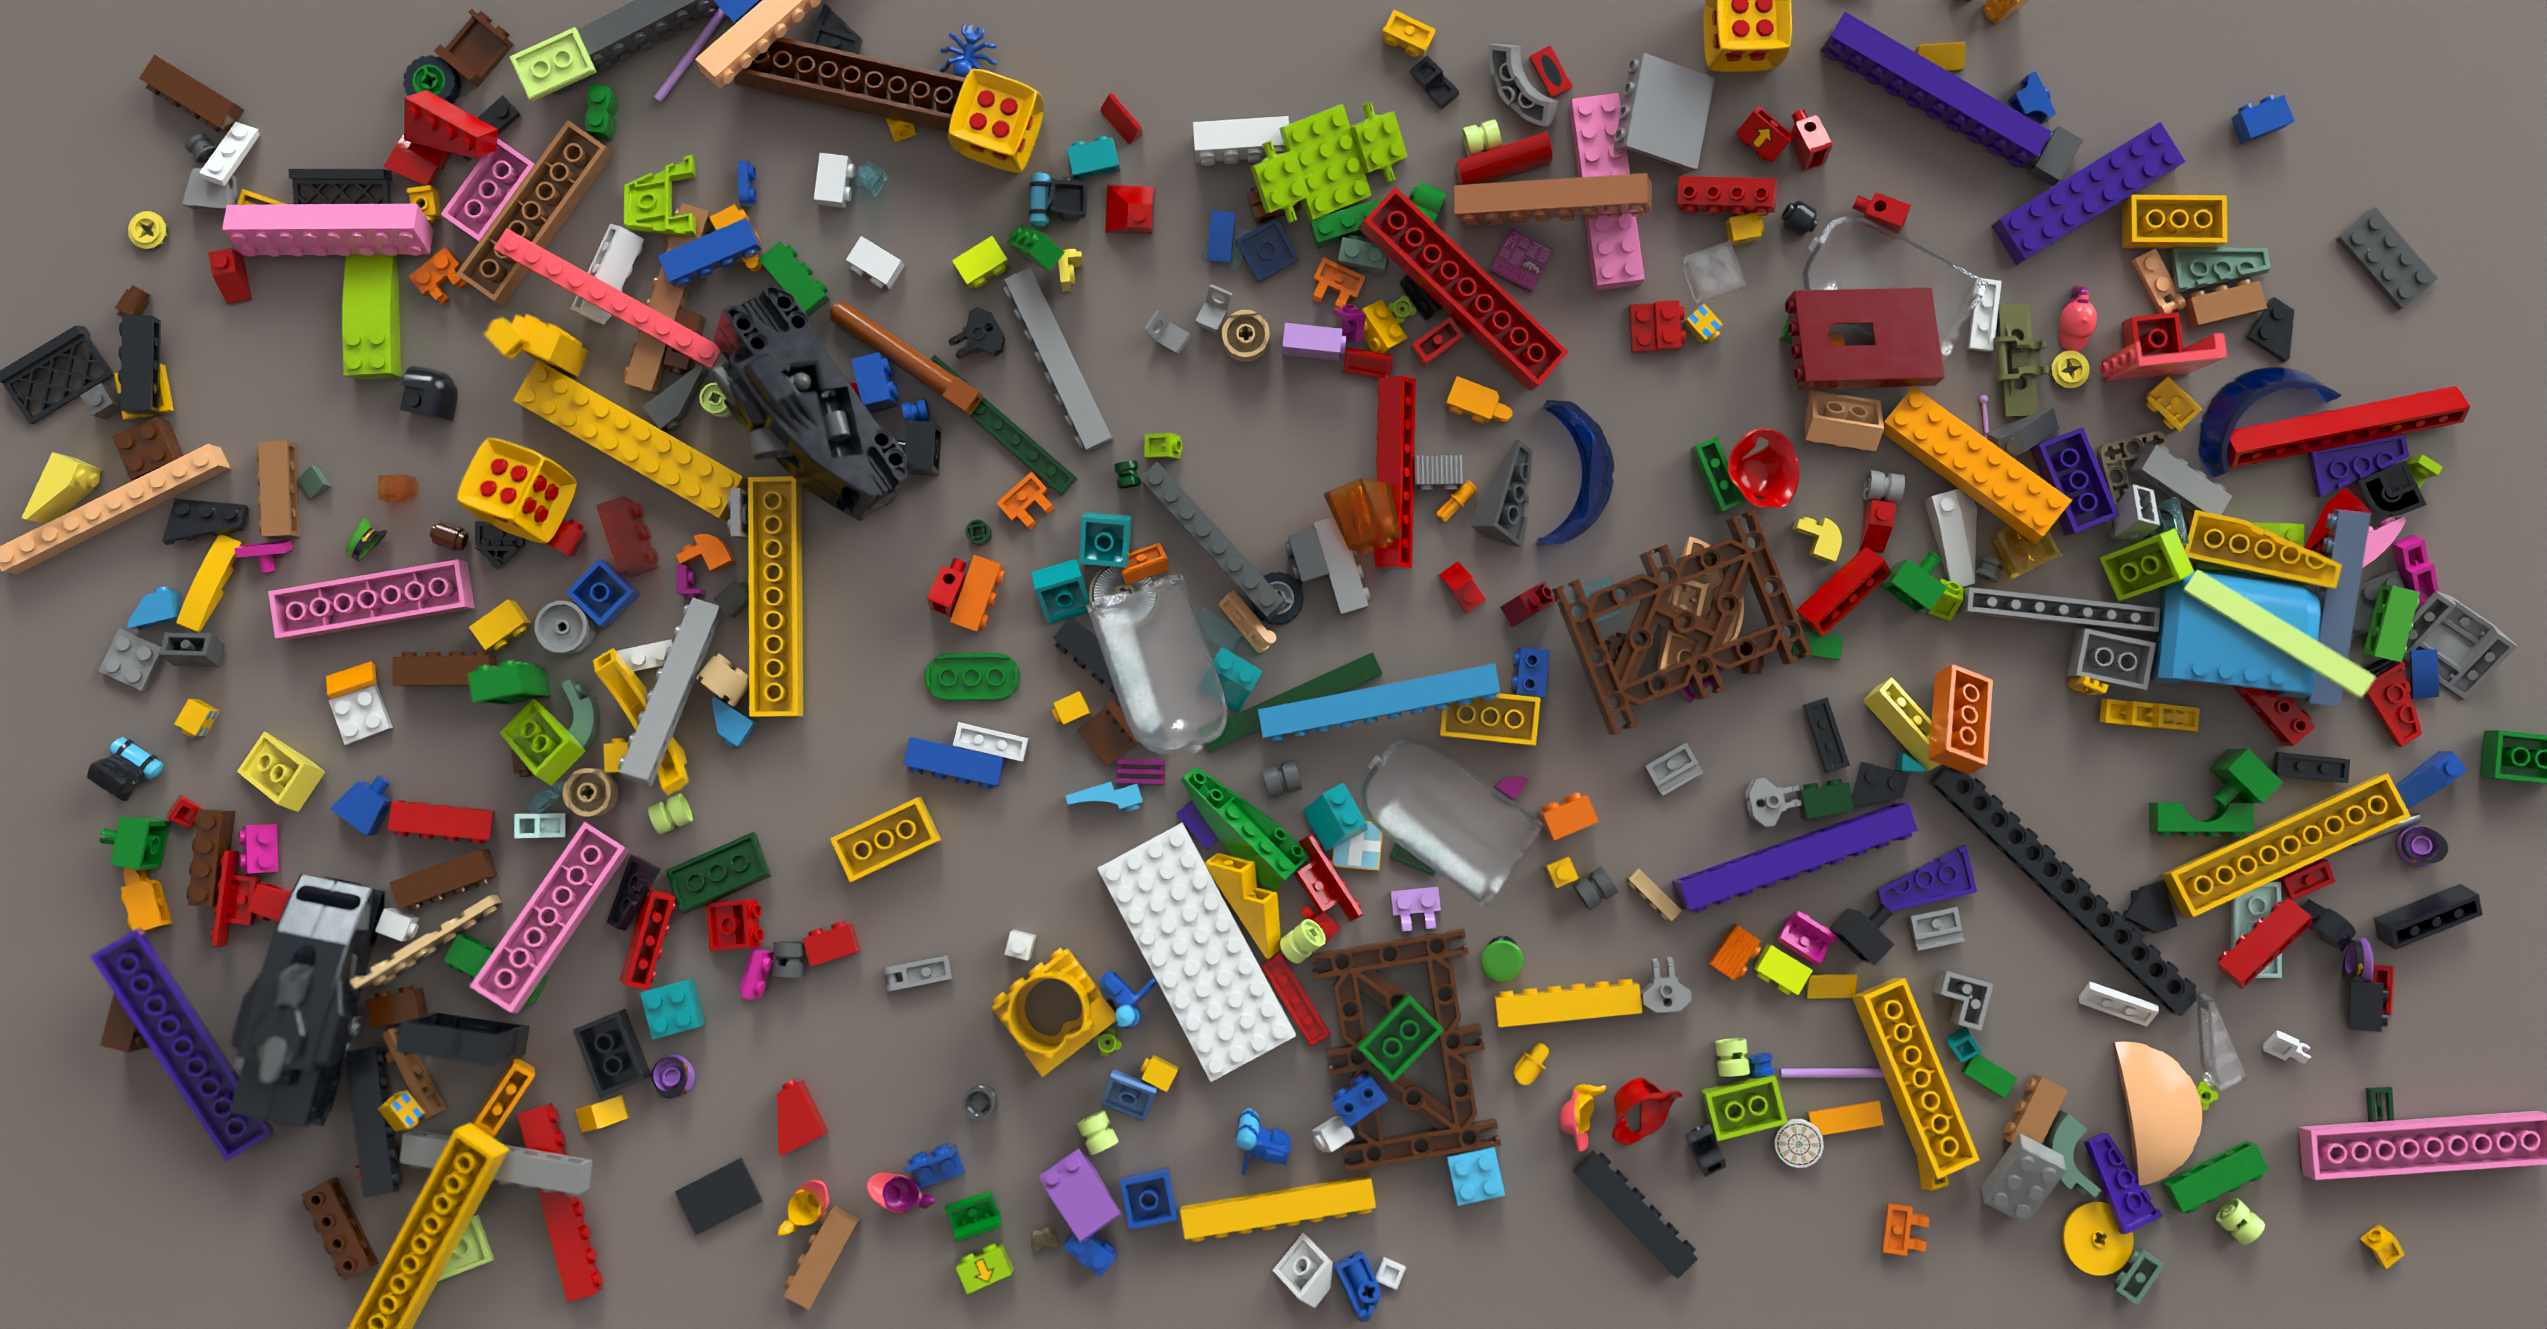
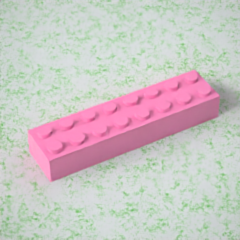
[1568,93,1645,291]
[222,204,434,257]
[268,559,475,640]
[470,822,630,1014]

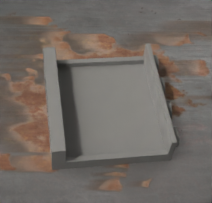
[1613,53,1715,173]

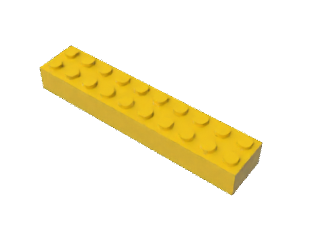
[513,360,748,521]
[748,476,803,717]
[2161,773,2411,918]
[348,1123,509,1329]

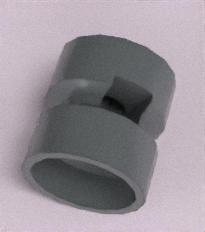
[1262,760,1302,799]
[1573,866,1618,910]
[772,941,805,978]
[962,1084,998,1120]

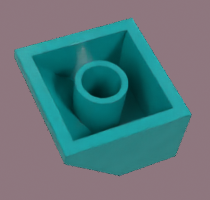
[1079,512,1133,568]
[1031,558,1093,624]
[1198,647,1263,713]
[1303,782,1368,852]

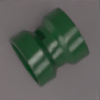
[1114,460,1141,489]
[966,520,992,545]

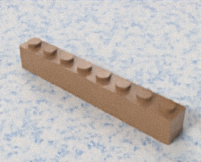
[623,203,712,395]

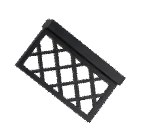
[289,169,393,204]
[0,325,114,424]

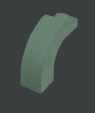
[561,679,600,754]
[2044,1110,2101,1198]

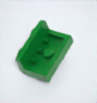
[945,1190,1001,1242]

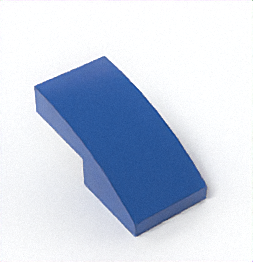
[1207,210,1236,262]
[2409,649,2439,699]

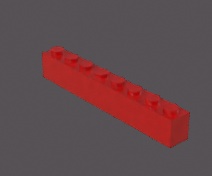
[1374,376,1416,569]
[517,1103,603,1302]

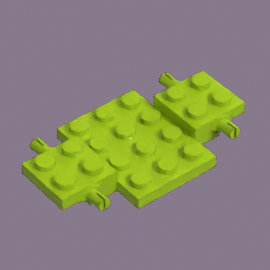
[1251,101,1408,223]

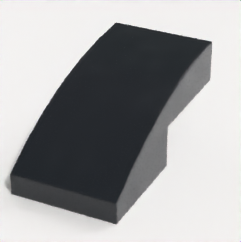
[1410,55,1460,109]

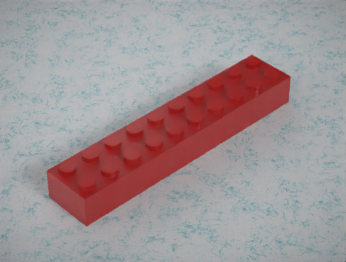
[1358,187,1568,391]

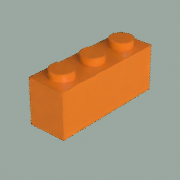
[950,555,1005,633]

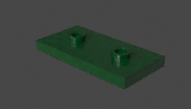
[666,832,771,915]

